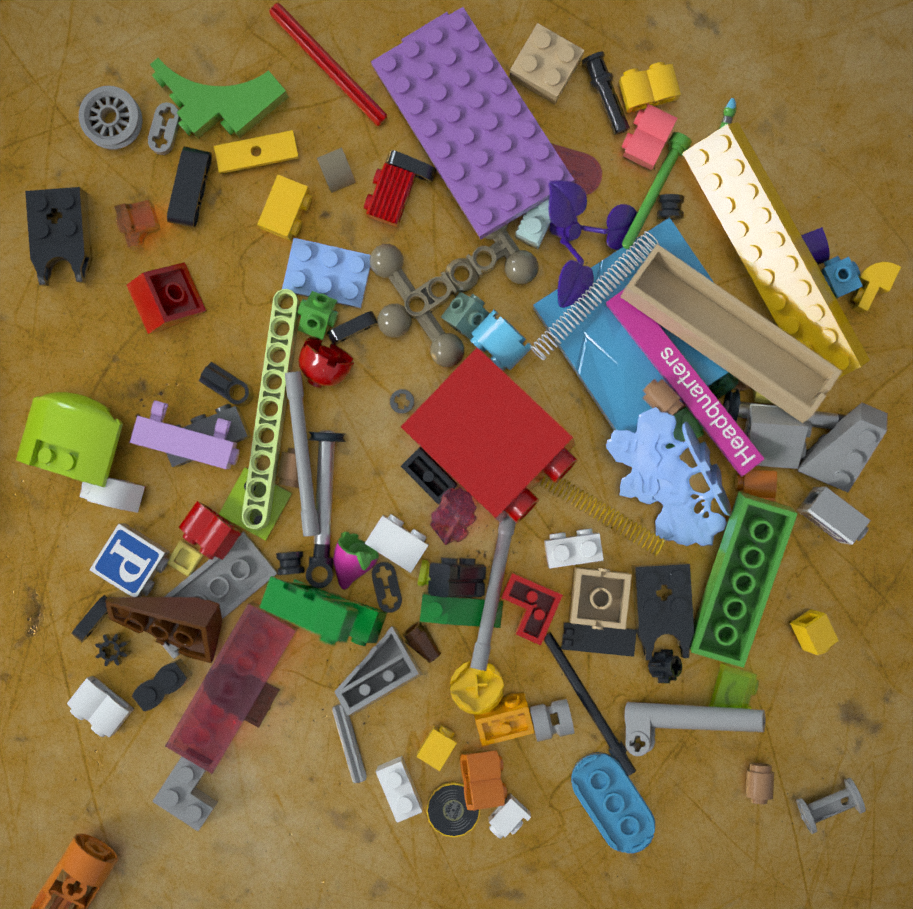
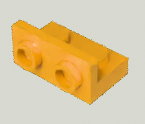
[474,692,535,747]

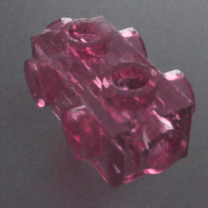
[430,487,477,545]

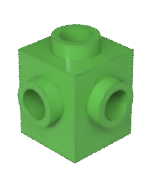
[297,291,339,340]

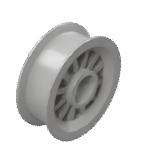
[79,86,142,150]

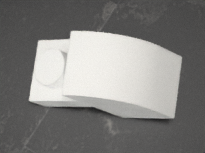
[80,477,145,513]

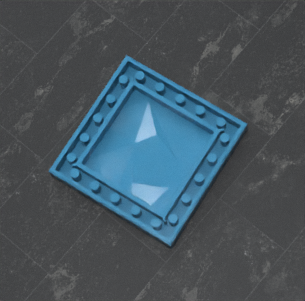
[533,217,730,433]

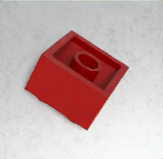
[126,262,206,334]

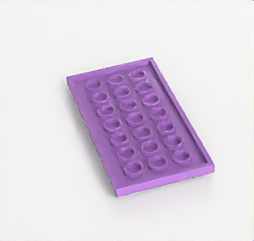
[371,7,575,240]

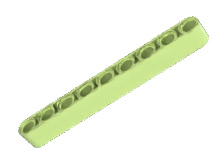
[242,289,300,530]

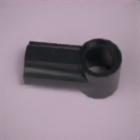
[199,362,253,406]

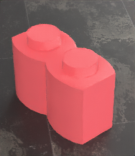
[621,104,678,170]

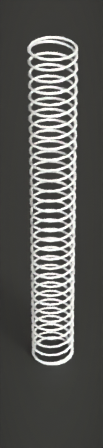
[530,232,659,360]

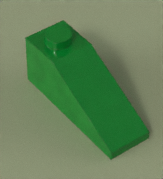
[420,592,503,628]

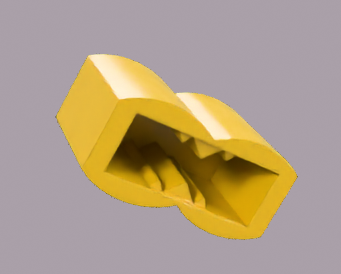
[618,62,681,113]

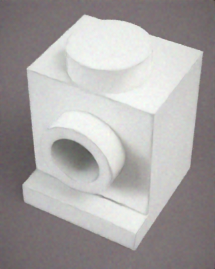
[488,793,531,839]

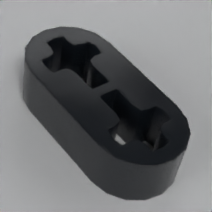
[385,150,437,183]
[327,311,378,345]
[372,562,402,613]
[71,595,108,643]

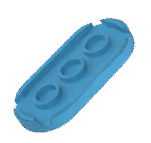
[571,752,655,853]

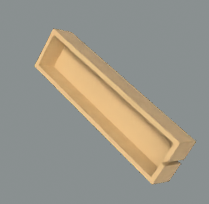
[620,244,842,423]

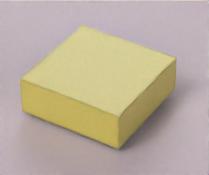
[167,540,204,577]

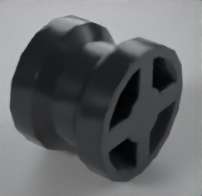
[657,194,685,220]
[276,551,305,575]

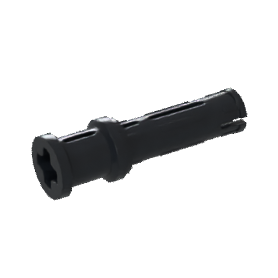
[581,51,630,135]

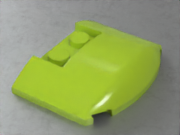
[16,392,123,487]

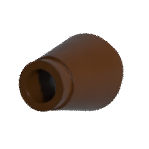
[403,622,441,663]

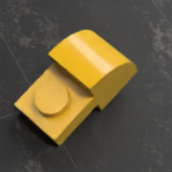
[852,262,901,314]

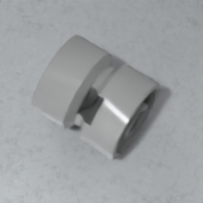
[530,699,575,742]

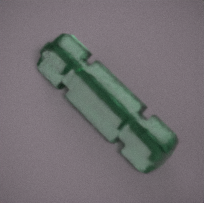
[709,373,739,399]

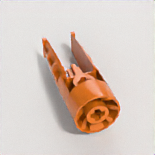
[30,833,119,909]

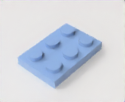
[282,238,371,309]

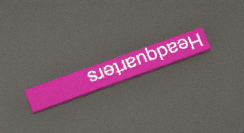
[606,289,764,477]

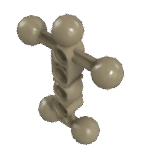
[370,224,539,367]

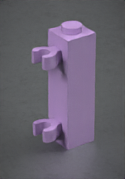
[130,400,239,469]

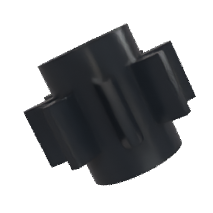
[95,633,130,666]
[648,649,682,684]

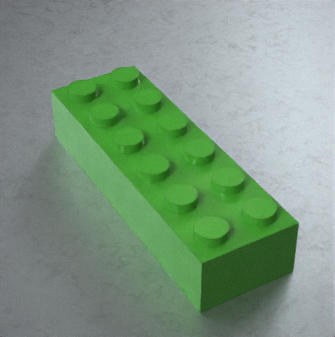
[689,491,798,668]

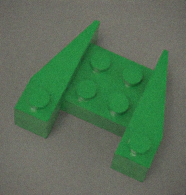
[259,576,387,646]

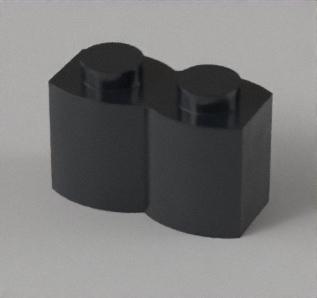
[132,659,192,711]

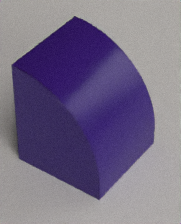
[801,227,830,265]

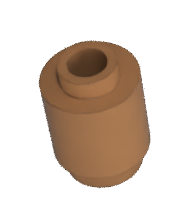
[643,379,684,416]
[277,447,299,488]
[746,763,774,804]

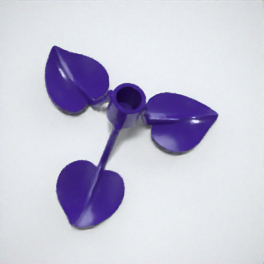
[548,180,638,308]

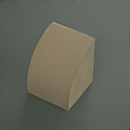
[317,148,356,193]

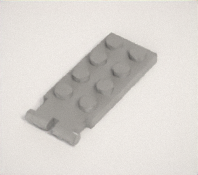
[162,531,278,659]

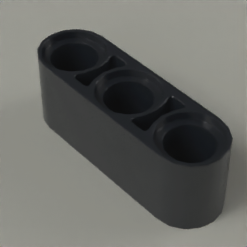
[167,146,212,228]

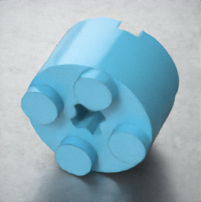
[470,309,532,370]

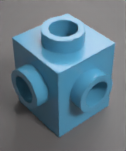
[820,256,862,299]

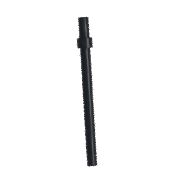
[543,632,636,776]

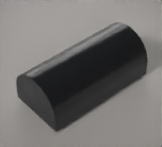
[401,447,458,505]

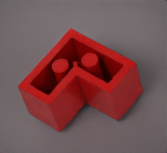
[501,571,563,645]

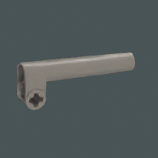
[625,702,765,756]

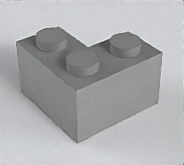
[152,750,218,831]

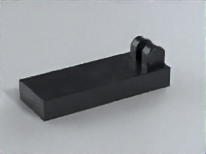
[561,622,637,657]

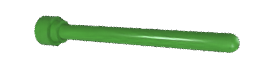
[622,132,692,249]

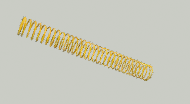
[540,476,665,556]

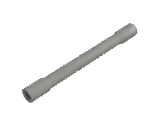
[285,371,320,536]
[470,516,516,671]

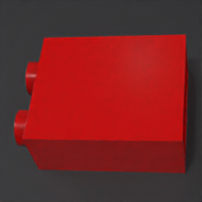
[401,347,578,523]

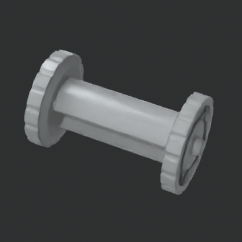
[796,778,866,834]

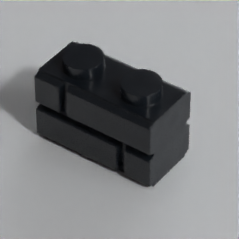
[428,557,486,598]

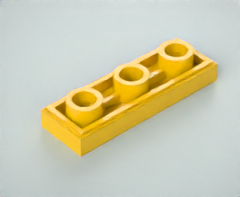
[214,130,299,174]

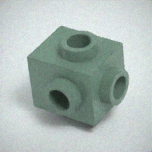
[441,292,490,340]

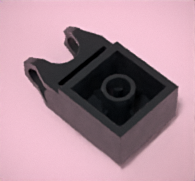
[25,187,91,287]
[632,562,694,661]

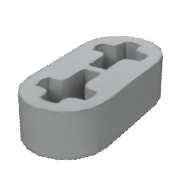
[148,102,181,155]

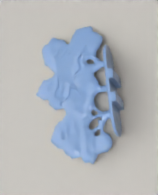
[606,407,732,547]

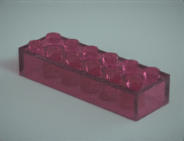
[165,601,298,774]

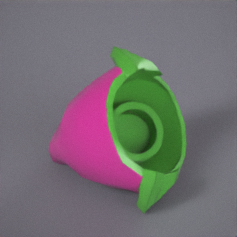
[333,532,379,590]

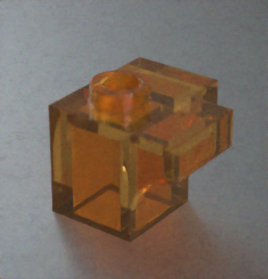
[114,200,161,252]

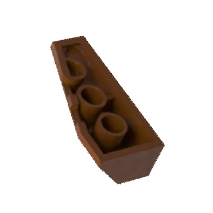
[105,597,222,663]

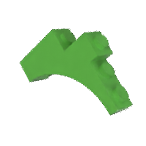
[150,58,289,139]

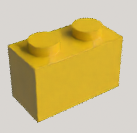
[257,175,312,241]

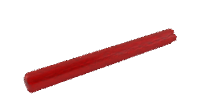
[269,3,387,126]

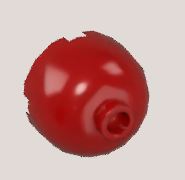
[299,337,354,388]

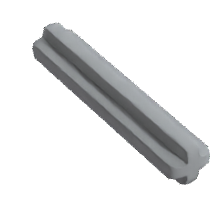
[332,704,367,783]

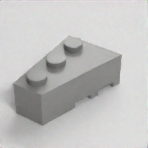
[798,403,887,492]
[335,626,423,716]

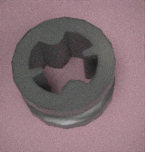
[390,389,414,414]

